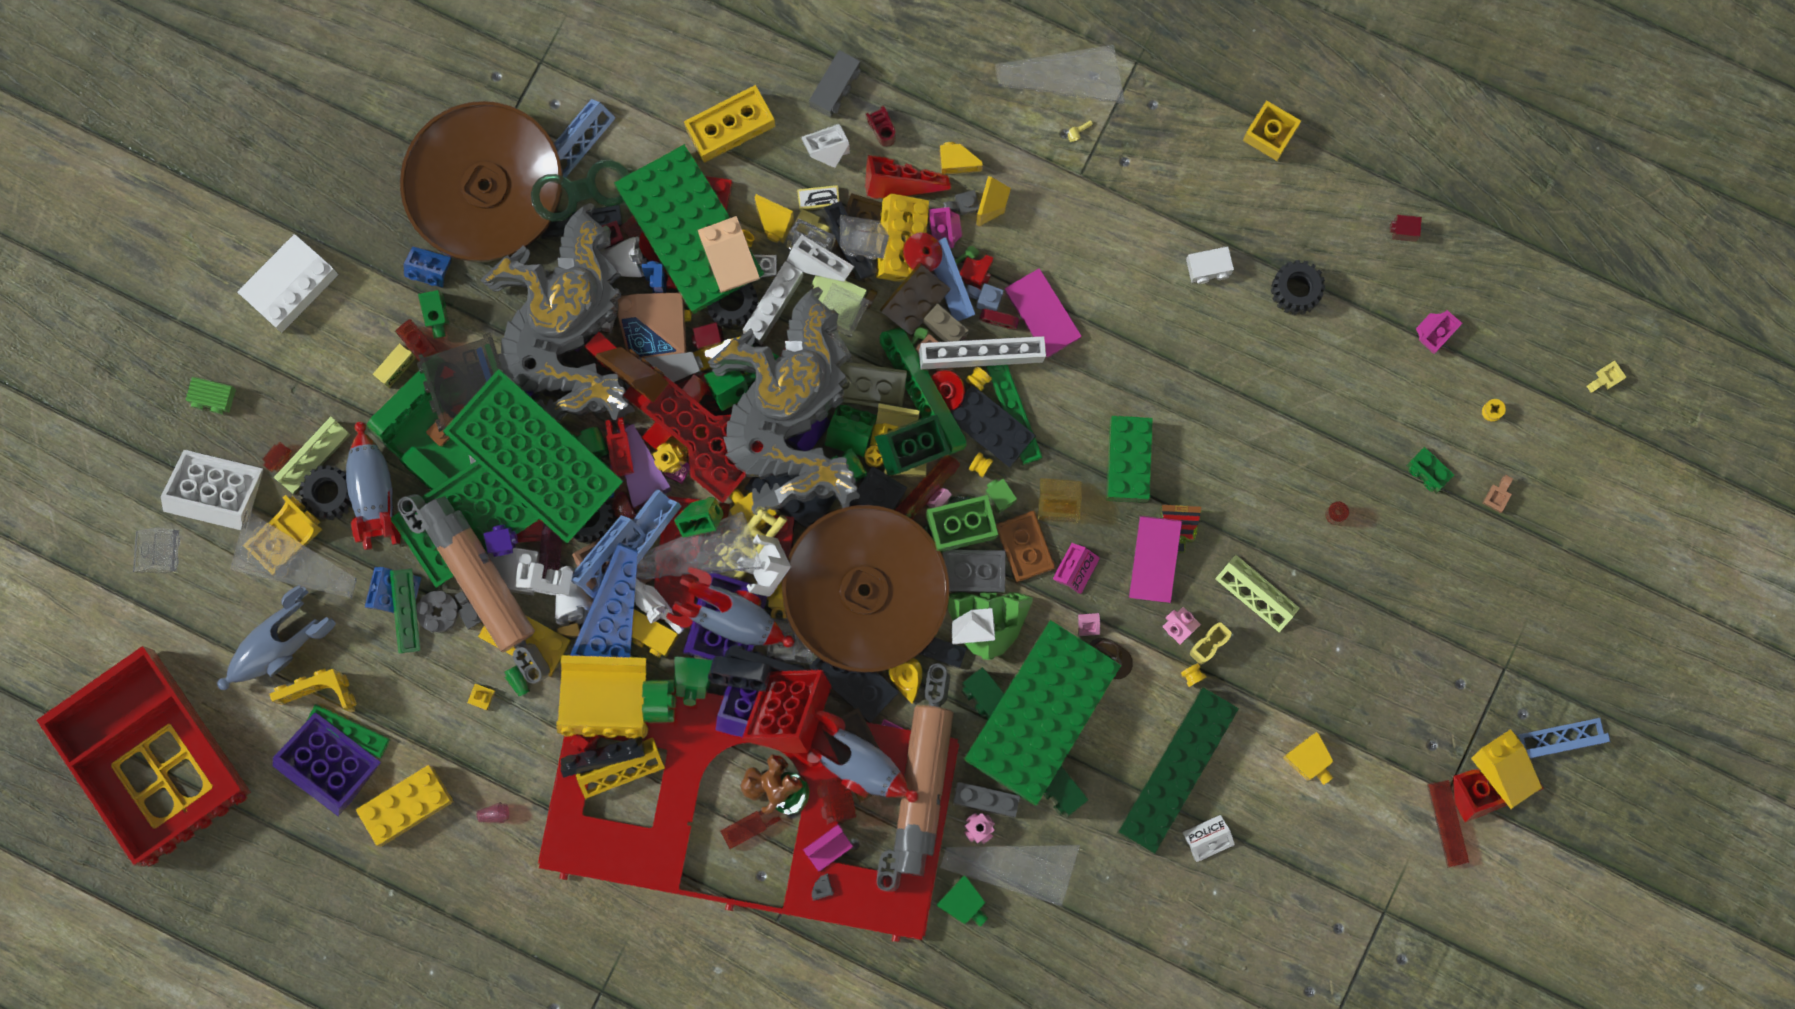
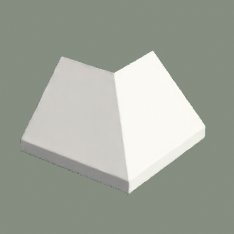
[801,124,850,168]
[952,608,995,644]

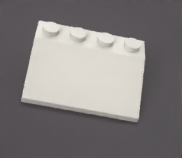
[238,234,338,333]
[161,450,263,531]

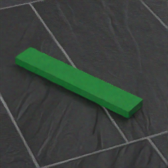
[986,365,1043,466]

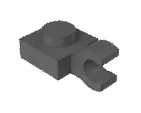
[943,190,980,216]
[455,591,482,630]

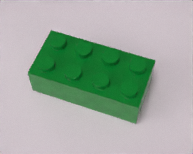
[1106,416,1153,503]

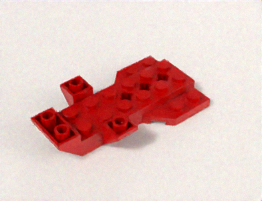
[623,366,763,503]

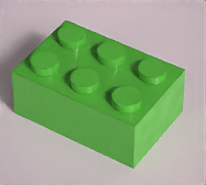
[926,495,998,552]

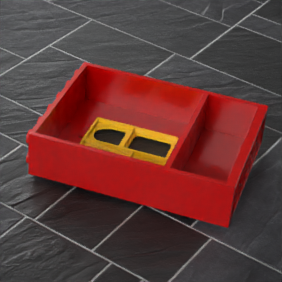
[36,646,251,867]

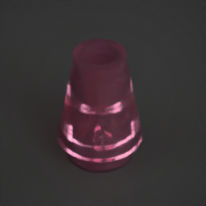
[477,802,510,823]

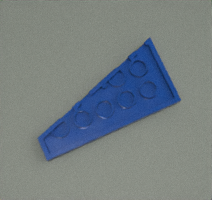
[570,542,638,658]

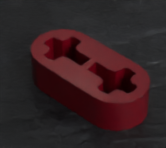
[979,309,1019,330]

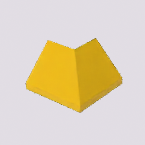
[976,176,1011,226]

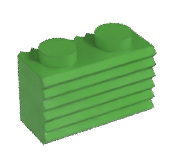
[186,377,236,415]

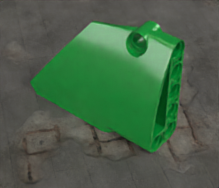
[367,354,471,491]

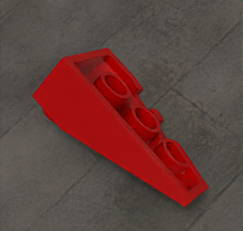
[865,155,951,199]
[1453,770,1544,822]

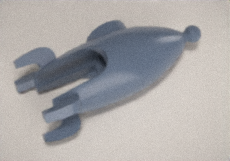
[217,585,336,690]

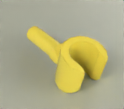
[1067,120,1093,142]

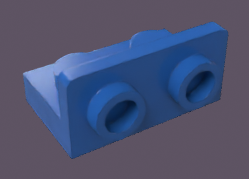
[404,246,451,288]
[642,261,667,294]

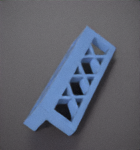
[554,99,615,179]
[925,238,975,321]
[609,489,681,565]
[571,515,646,598]
[1517,718,1610,758]

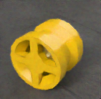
[966,366,991,392]
[1482,399,1506,422]
[865,445,883,468]
[969,452,993,478]
[1180,663,1206,687]

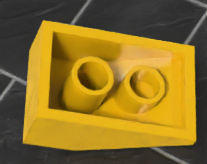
[1471,729,1542,809]

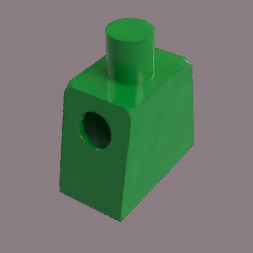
[418,290,449,339]
[704,371,756,411]
[674,497,723,538]
[674,657,712,706]
[937,875,988,927]

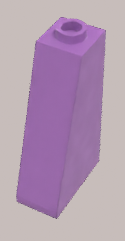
[616,424,671,511]

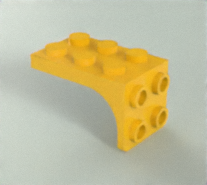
[244,495,323,576]
[269,669,357,712]

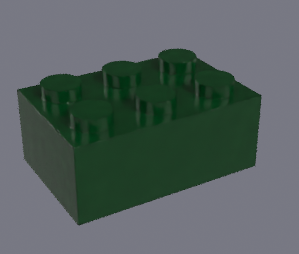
[874,415,951,476]

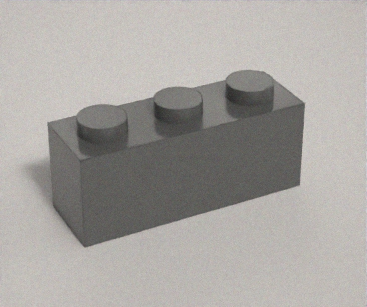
[809,50,862,118]
[953,782,1020,818]

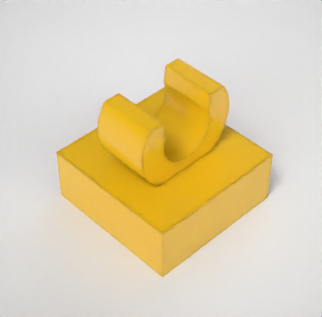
[768,598,787,620]
[467,684,495,711]

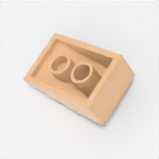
[698,216,760,293]

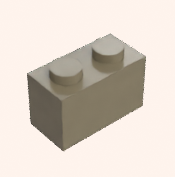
[924,304,968,342]

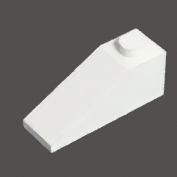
[786,235,854,282]

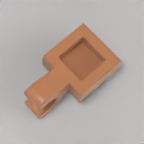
[1483,475,1513,513]

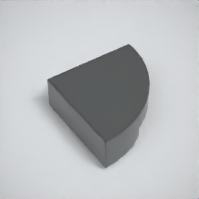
[812,874,833,900]

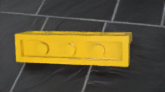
[576,738,664,799]

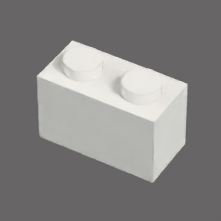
[1186,247,1234,284]

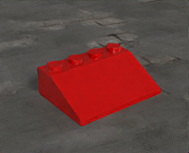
[742,670,831,753]

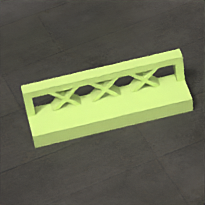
[274,417,351,495]
[1216,555,1300,632]

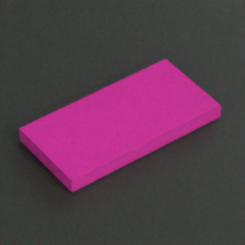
[1004,268,1082,358]
[1129,516,1182,603]

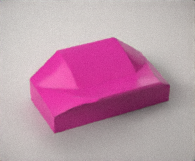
[929,207,962,248]
[1416,310,1462,354]

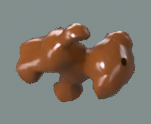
[740,754,803,815]

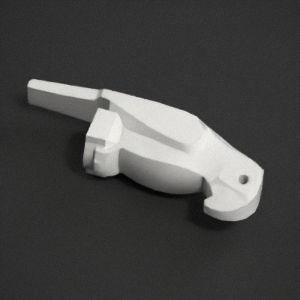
[634,579,684,634]

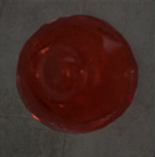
[612,492,637,520]

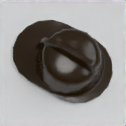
[1089,638,1133,679]

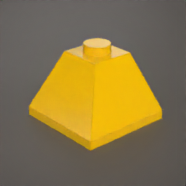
[754,194,794,243]

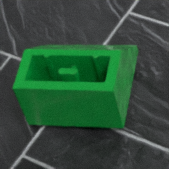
[825,405,877,457]

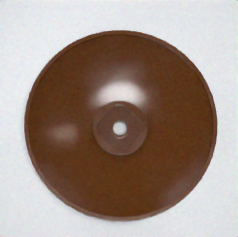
[400,101,563,262]
[782,505,949,673]

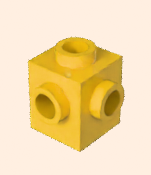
[653,442,687,474]

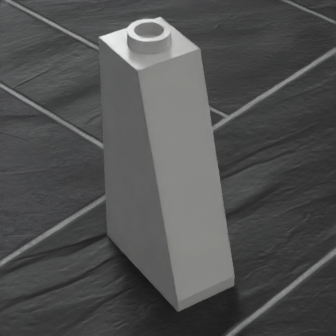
[625,352,704,389]

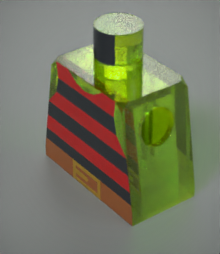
[1160,505,1201,553]

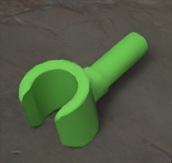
[955,246,980,265]
[911,327,928,346]

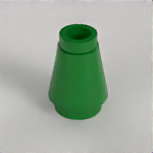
[504,665,530,697]

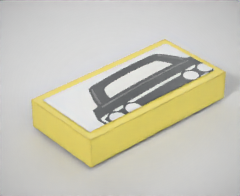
[797,185,839,211]

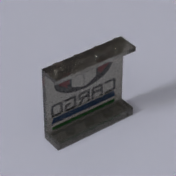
[417,332,503,436]

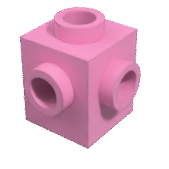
[1163,607,1201,644]
[964,813,995,844]

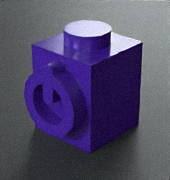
[484,524,518,557]

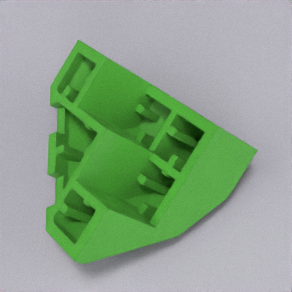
[947,592,1033,660]

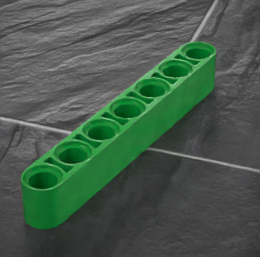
[879,327,966,455]

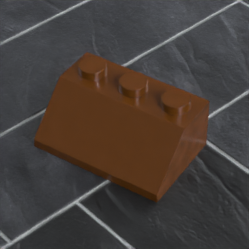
[595,347,669,402]

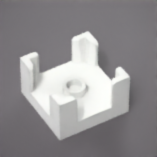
[737,534,791,597]
[514,563,573,596]

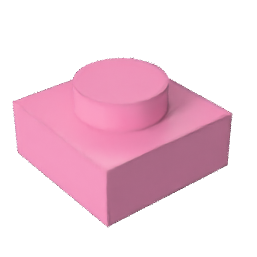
[925,488,952,508]
[1078,613,1100,636]

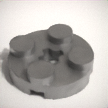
[416,591,459,633]

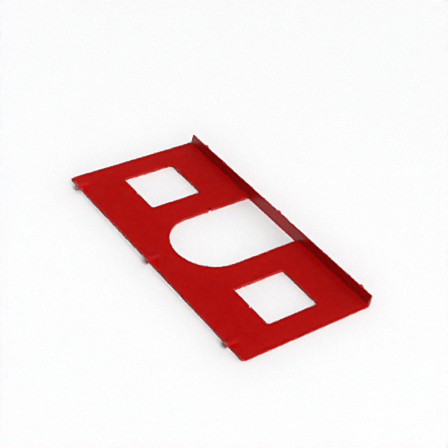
[538,687,959,943]

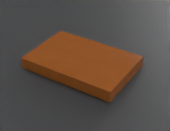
[996,511,1055,583]

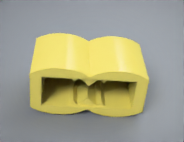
[1190,622,1232,665]

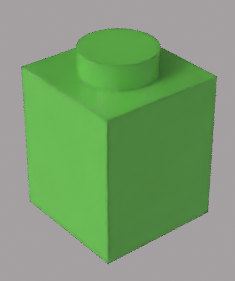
[985,479,1017,513]

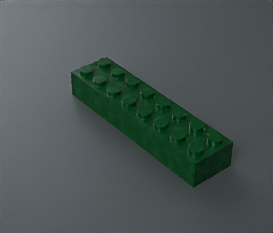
[961,667,1088,818]
[1117,687,1239,855]

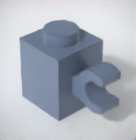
[966,283,1004,311]

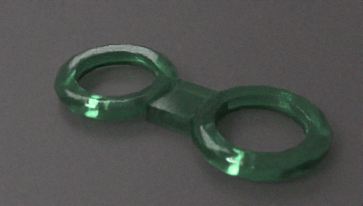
[531,160,629,222]

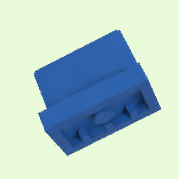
[365,567,421,613]

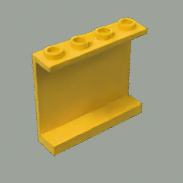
[556,655,646,738]

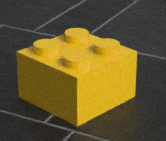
[1243,100,1301,161]

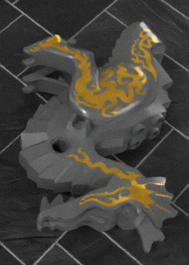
[480,203,635,421]
[708,287,860,515]

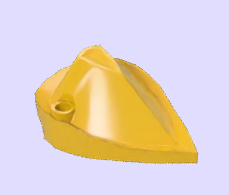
[889,658,922,704]

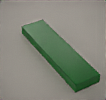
[390,568,421,654]
[307,704,391,759]

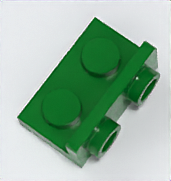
[1406,447,1454,494]

